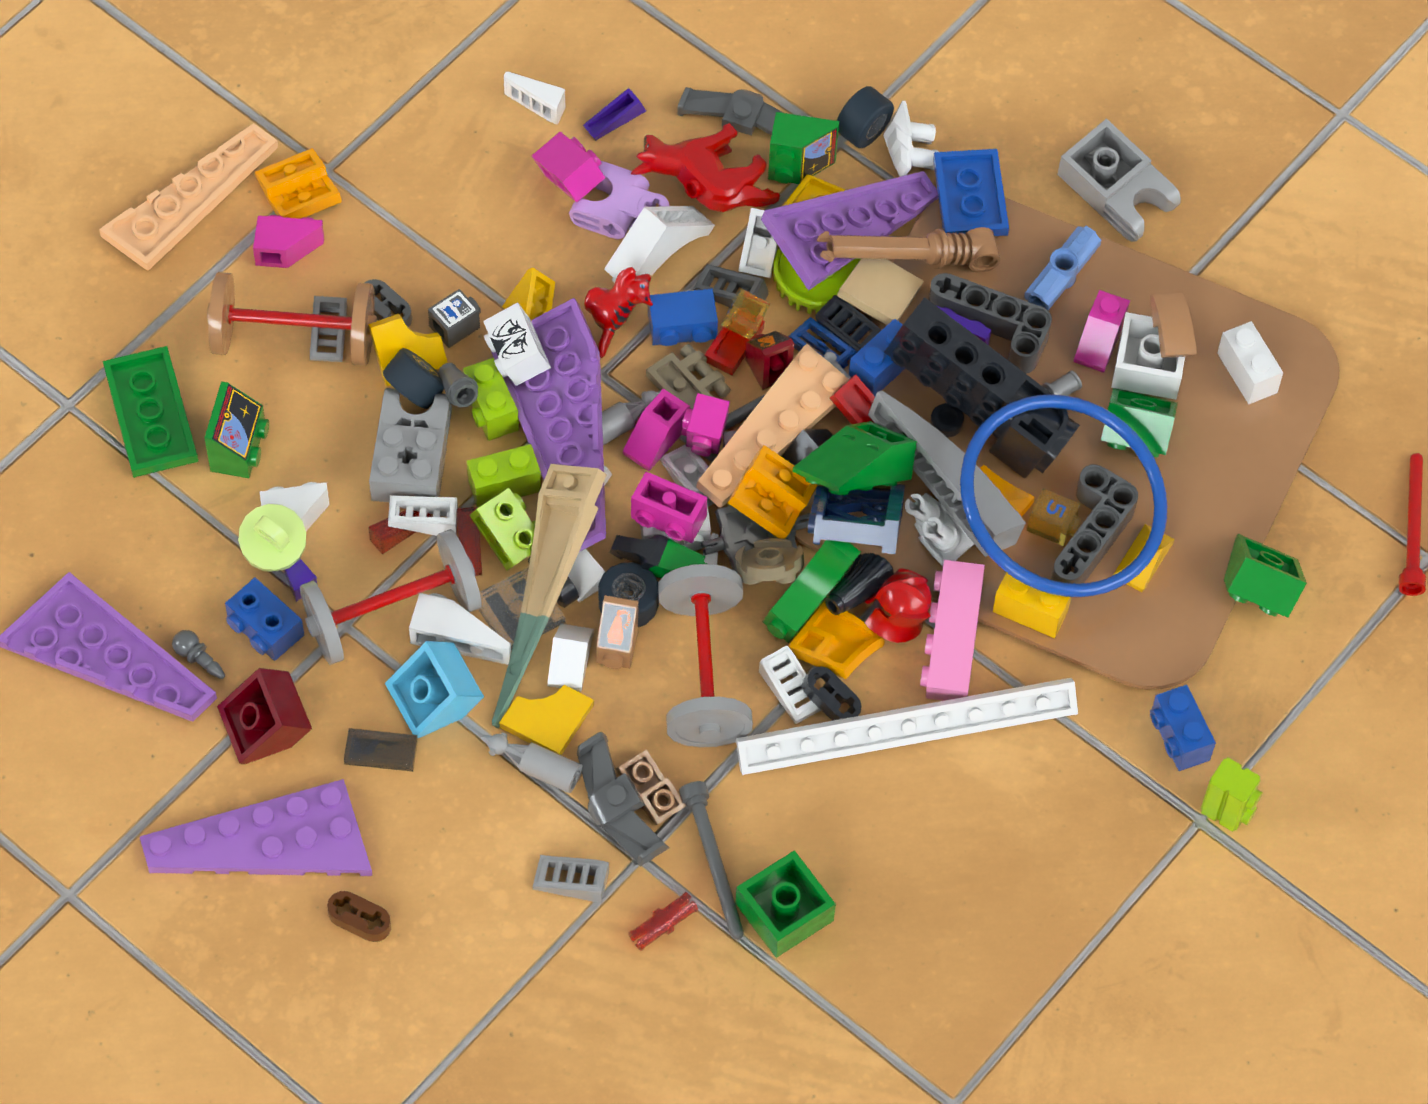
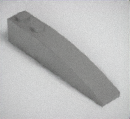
[868,391,1026,557]

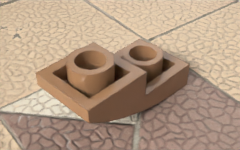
[1150,293,1197,358]
[616,749,686,825]

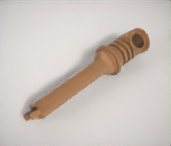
[817,227,1000,272]

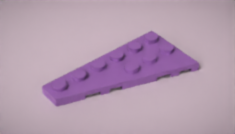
[761,171,938,291]
[0,572,217,722]
[139,779,373,876]

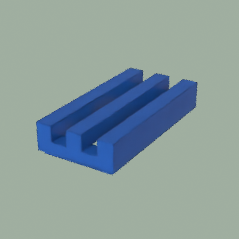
[788,317,856,369]

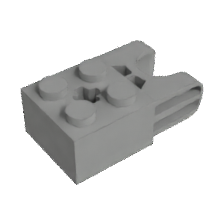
[1057,118,1181,242]
[369,388,452,503]

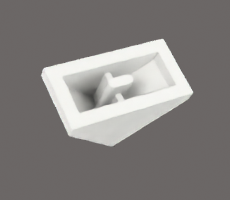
[548,624,594,692]

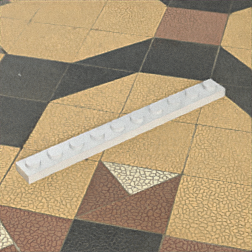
[736,678,1078,775]

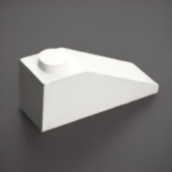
[409,593,511,665]

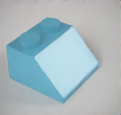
[385,641,484,738]

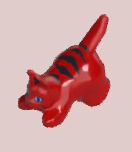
[584,267,653,358]

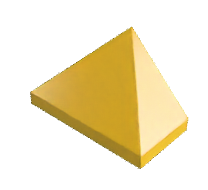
[502,267,556,320]
[1113,524,1175,593]

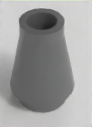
[438,363,478,407]

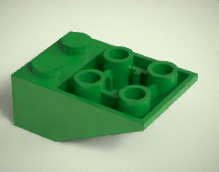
[793,421,917,495]

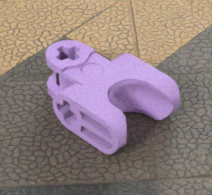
[569,161,670,239]

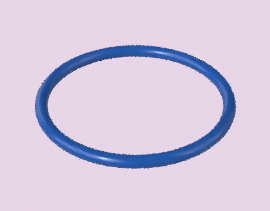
[960,394,1168,597]

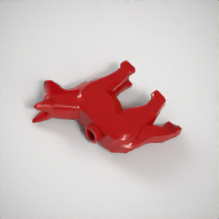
[631,123,781,212]

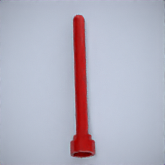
[1398,453,1426,596]

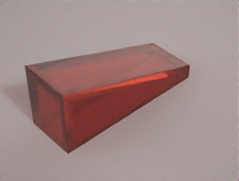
[457,507,482,576]
[368,510,432,554]

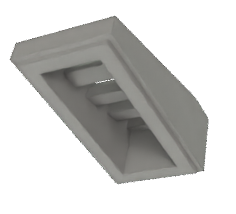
[310,296,347,362]
[533,855,609,903]

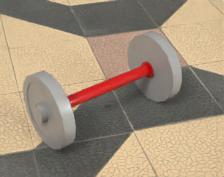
[300,529,482,665]
[658,564,753,747]

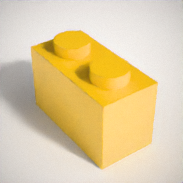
[992,572,1071,639]

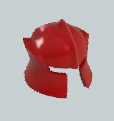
[864,568,932,643]

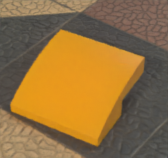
[255,148,342,219]
[727,445,818,539]

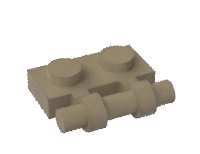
[646,344,731,409]

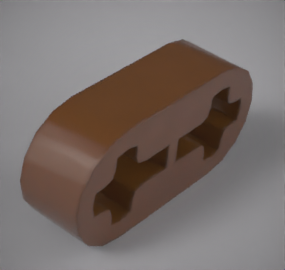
[327,891,391,942]

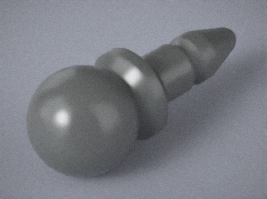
[172,630,225,679]

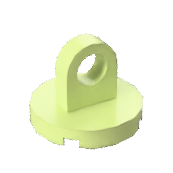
[238,504,307,572]

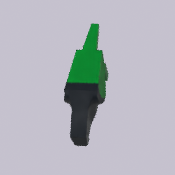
[609,534,707,578]

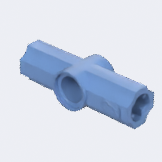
[1024,226,1101,311]

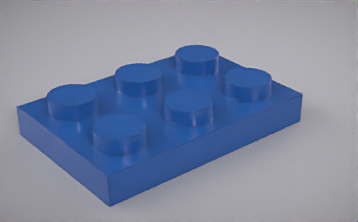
[933,149,1009,236]

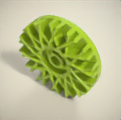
[773,247,861,314]

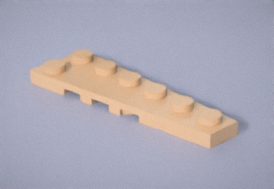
[100,123,278,271]
[696,344,849,508]

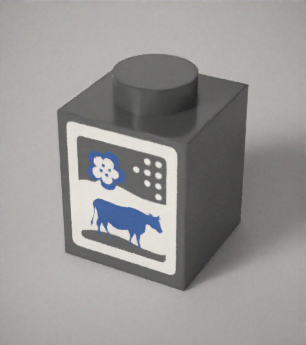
[428,289,481,348]

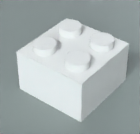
[1111,312,1185,400]

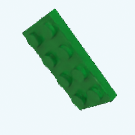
[103,346,199,478]

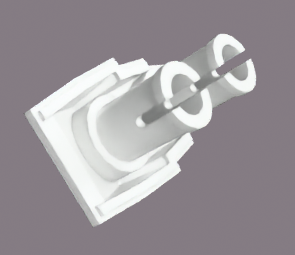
[883,101,939,177]
[905,493,974,566]

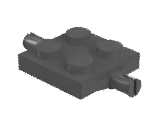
[701,506,810,574]

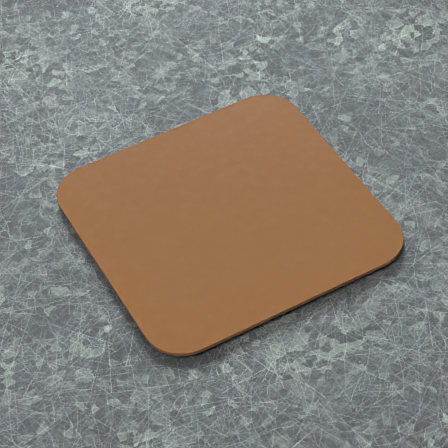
[795,197,1339,689]

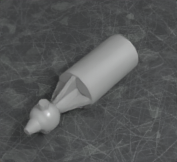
[602,391,661,445]
[482,732,583,793]

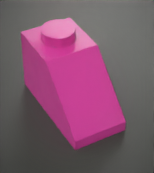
[1074,290,1130,372]

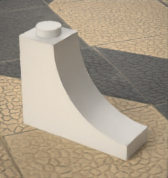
[604,206,715,283]

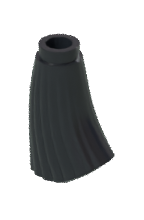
[825,553,894,615]

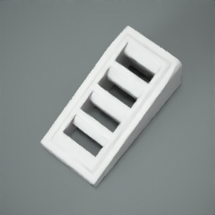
[504,72,565,125]
[388,495,458,536]
[759,646,821,724]

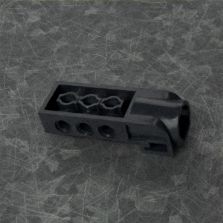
[884,297,1080,478]

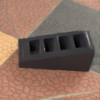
[815,295,881,353]

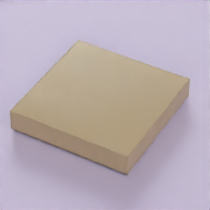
[837,259,924,325]

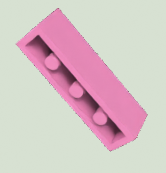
[920,560,985,701]

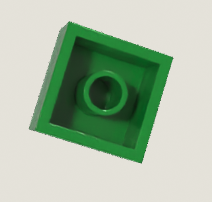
[735,850,836,958]

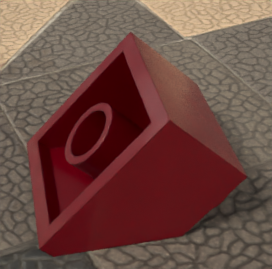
[217,668,312,764]

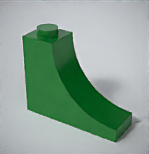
[762,540,861,643]

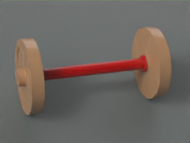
[207,272,377,366]

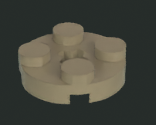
[735,538,804,585]

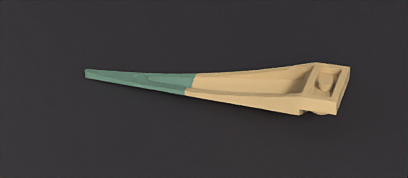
[492,464,607,729]

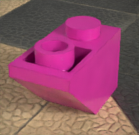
[253,215,324,268]
[623,389,690,471]

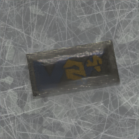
[344,728,418,772]

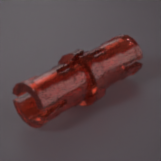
[628,892,698,951]

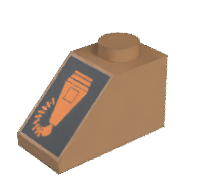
[597,595,638,669]

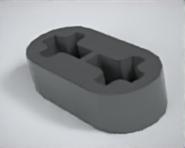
[365,279,412,327]

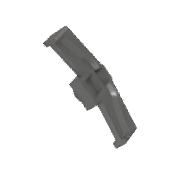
[677,87,783,136]
[577,732,670,867]

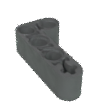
[929,273,1052,374]
[1051,464,1138,584]

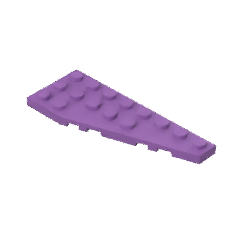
[491,298,606,552]

